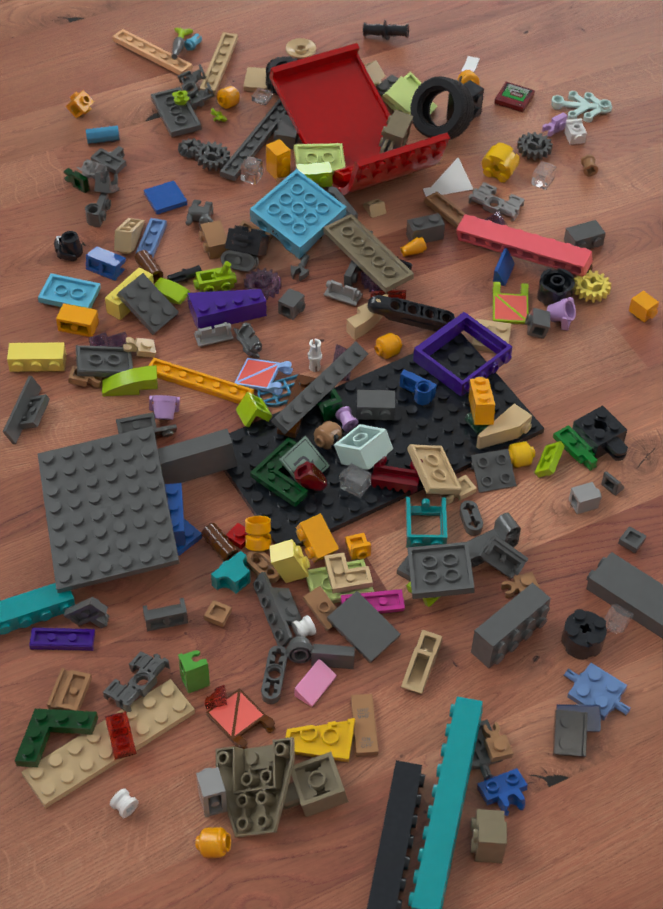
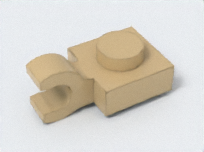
[123,337,156,358]

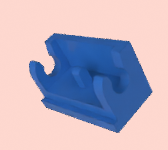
[86,246,126,281]

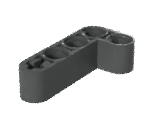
[467,513,521,568]

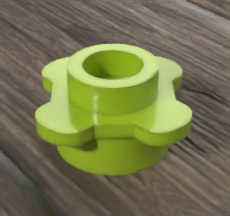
[172,91,189,105]

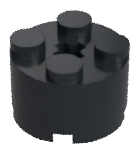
[537,268,575,306]
[561,609,607,660]

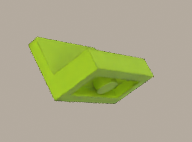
[236,392,273,427]

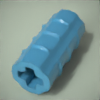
[86,125,120,144]

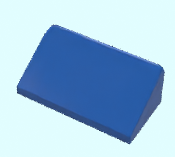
[493,248,515,286]

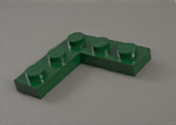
[250,437,308,507]
[14,708,98,768]

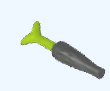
[171,28,193,60]

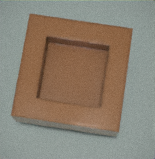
[204,600,232,627]

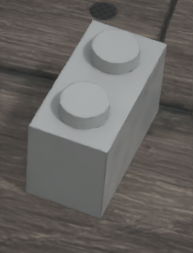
[196,767,227,818]

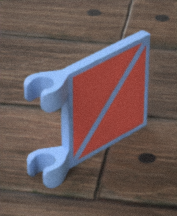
[235,358,293,396]

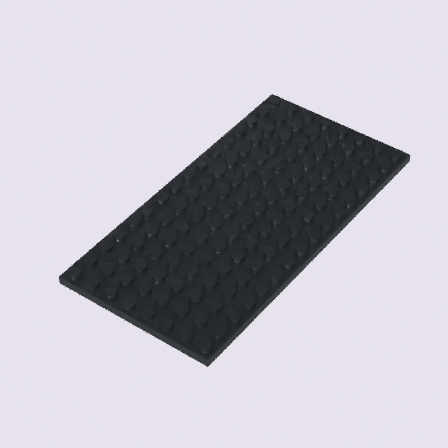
[223,333,544,547]

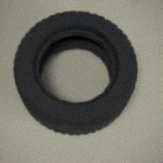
[410,76,474,140]

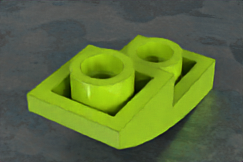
[154,277,190,305]

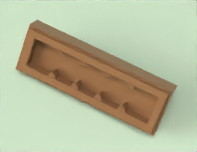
[424,191,467,228]

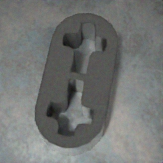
[460,501,483,536]

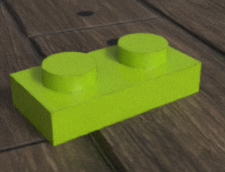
[534,441,565,478]

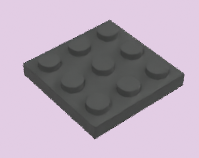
[407,542,475,599]

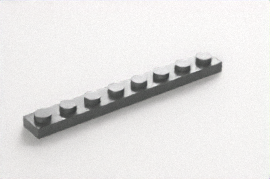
[220,98,288,181]
[271,341,368,435]

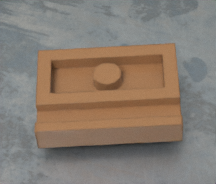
[47,668,92,711]

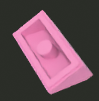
[294,659,337,707]

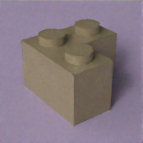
[470,809,507,863]

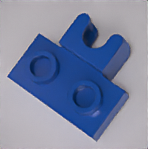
[477,768,528,816]

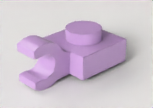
[542,112,568,136]

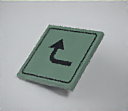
[279,436,329,488]

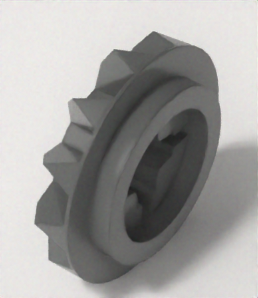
[178,138,201,158]

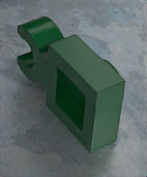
[63,168,90,193]

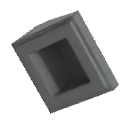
[601,471,624,496]

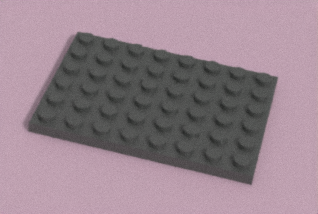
[38,426,180,593]

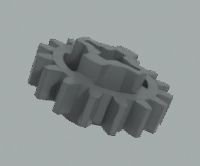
[517,132,553,161]
[195,141,230,171]

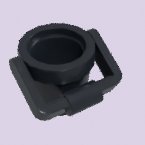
[54,231,83,261]

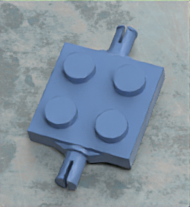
[564,663,631,720]

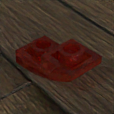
[105,711,137,760]

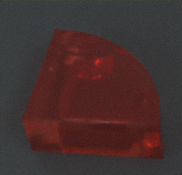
[205,685,227,710]

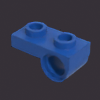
[399,369,437,405]

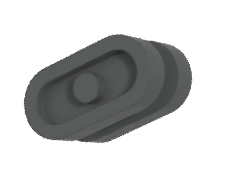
[221,250,259,271]

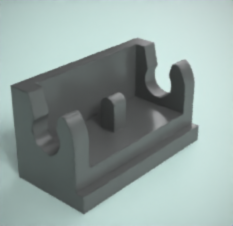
[94,170,119,193]
[478,536,529,579]
[143,598,188,632]

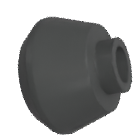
[286,636,314,663]

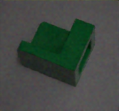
[317,389,342,421]

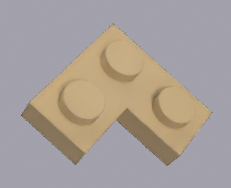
[324,553,373,594]

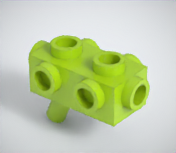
[193,261,237,292]

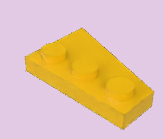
[285,718,355,762]

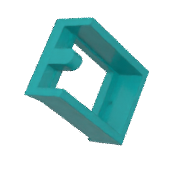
[405,497,448,548]

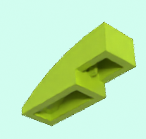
[102,365,158,397]

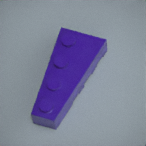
[188,289,267,330]

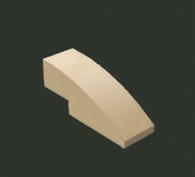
[346,294,388,340]
[401,630,443,694]

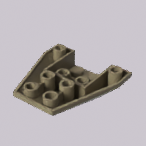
[216,737,295,837]

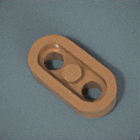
[247,551,281,583]

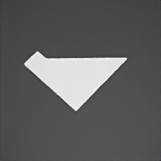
[423,158,473,197]

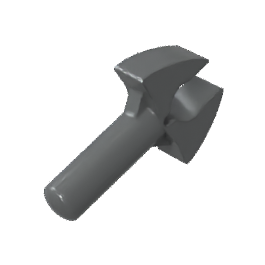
[291,254,310,281]

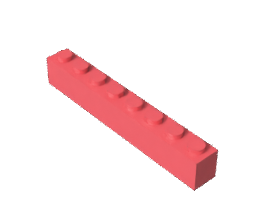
[456,214,592,277]

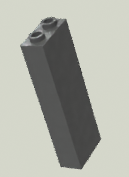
[158,429,237,484]
[586,552,663,639]

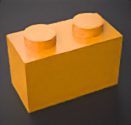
[266,139,291,180]
[56,303,99,337]
[296,513,339,563]

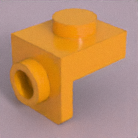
[345,533,371,560]

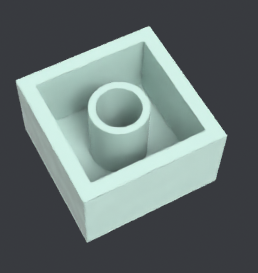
[334,424,393,470]

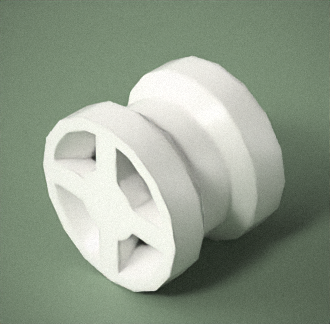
[292,615,316,637]
[110,789,139,818]

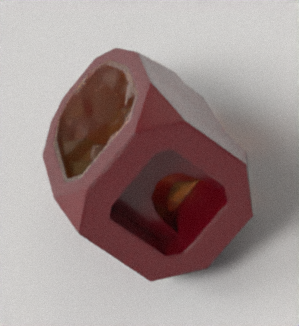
[294,461,327,491]

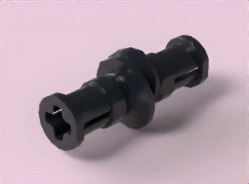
[363,20,409,40]

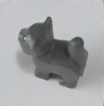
[185,199,214,231]

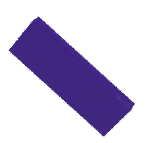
[29,628,95,651]

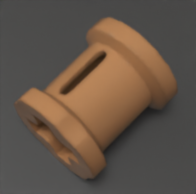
[581,154,598,176]

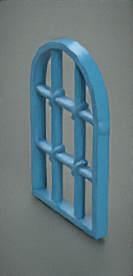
[258,374,298,407]

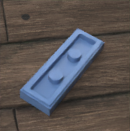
[136,218,167,258]

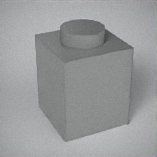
[569,482,602,514]

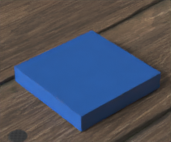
[143,180,187,215]

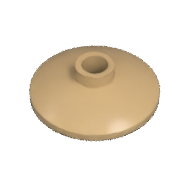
[286,38,316,59]

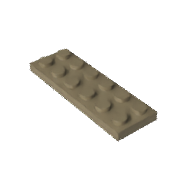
[324,214,414,293]

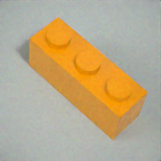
[469,377,495,425]

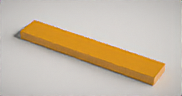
[149,358,254,404]

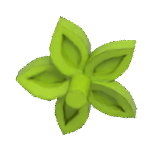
[210,108,227,122]

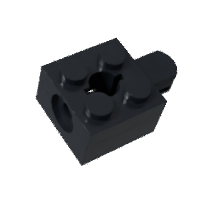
[225,225,270,256]
[572,405,628,461]

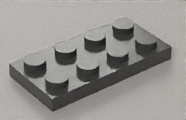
[151,87,202,137]

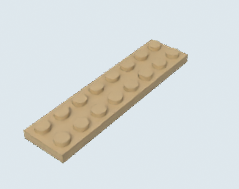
[22,679,195,809]

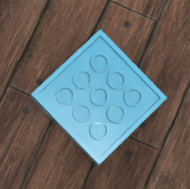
[250,169,346,259]

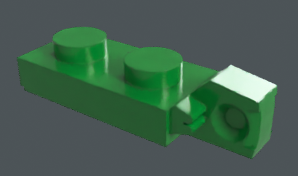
[553,426,598,471]

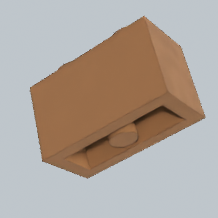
[198,220,229,259]

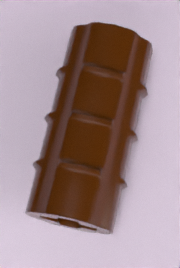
[135,250,163,283]
[201,523,238,561]

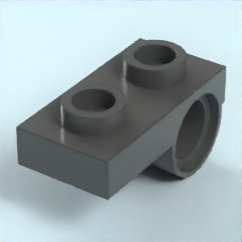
[85,192,111,228]

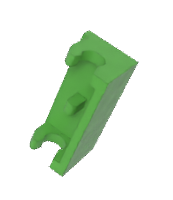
[178,650,210,694]

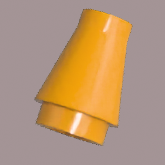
[400,237,427,257]

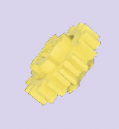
[574,270,611,303]

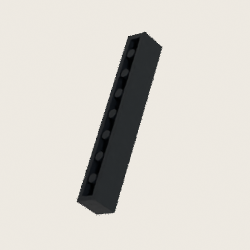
[367,760,425,909]

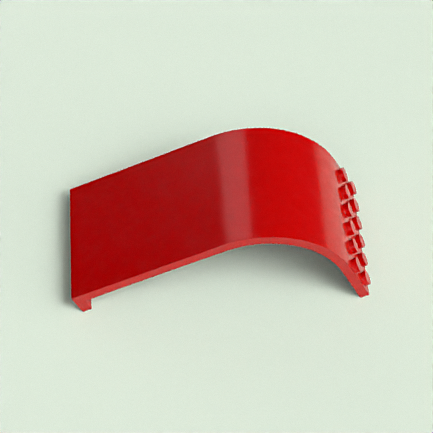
[269,43,450,195]

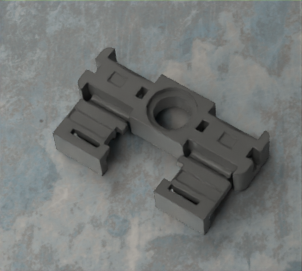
[178,64,215,110]
[103,651,170,712]

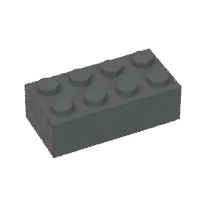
[471,583,551,668]

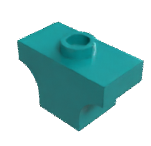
[211,551,251,594]

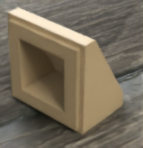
[363,199,386,218]

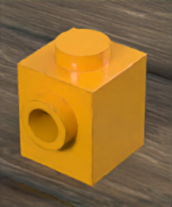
[629,290,659,322]

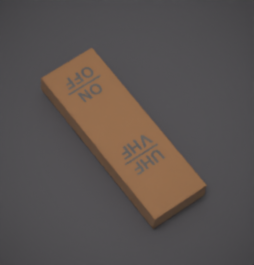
[351,694,378,757]

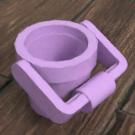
[547,297,576,331]
[149,395,180,420]

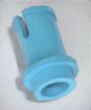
[185,33,202,50]

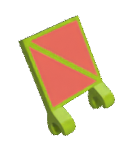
[492,282,529,324]

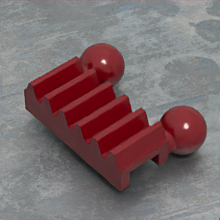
[371,456,423,494]

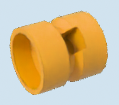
[245,516,271,551]

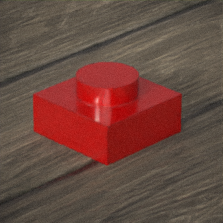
[225,523,248,550]

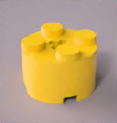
[482,143,520,183]

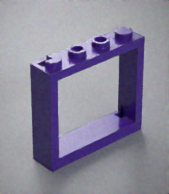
[413,312,513,397]

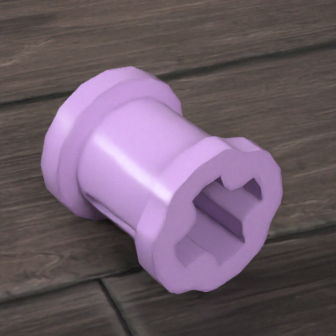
[335,406,358,432]

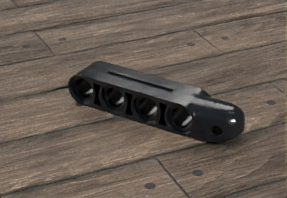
[367,295,455,332]

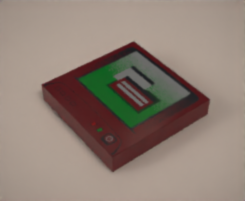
[494,82,535,112]

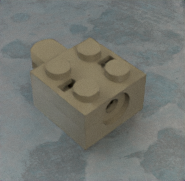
[379,110,413,153]
[283,752,349,817]

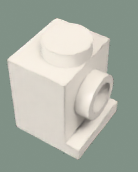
[564,118,587,145]

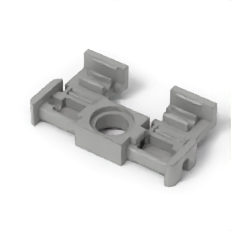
[469,182,525,221]

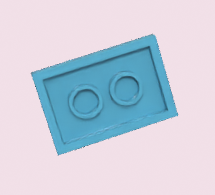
[38,273,101,308]

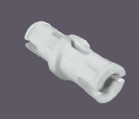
[308,339,322,372]

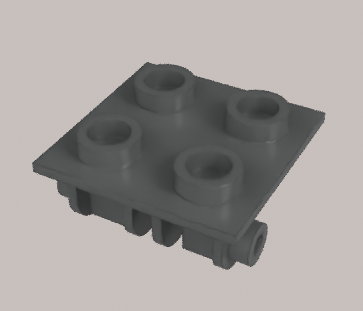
[470,449,516,493]

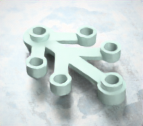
[551,91,612,122]

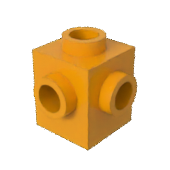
[65,90,94,118]

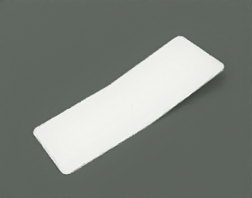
[462,56,479,72]

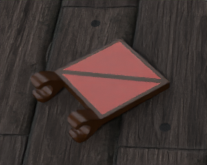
[206,688,276,749]

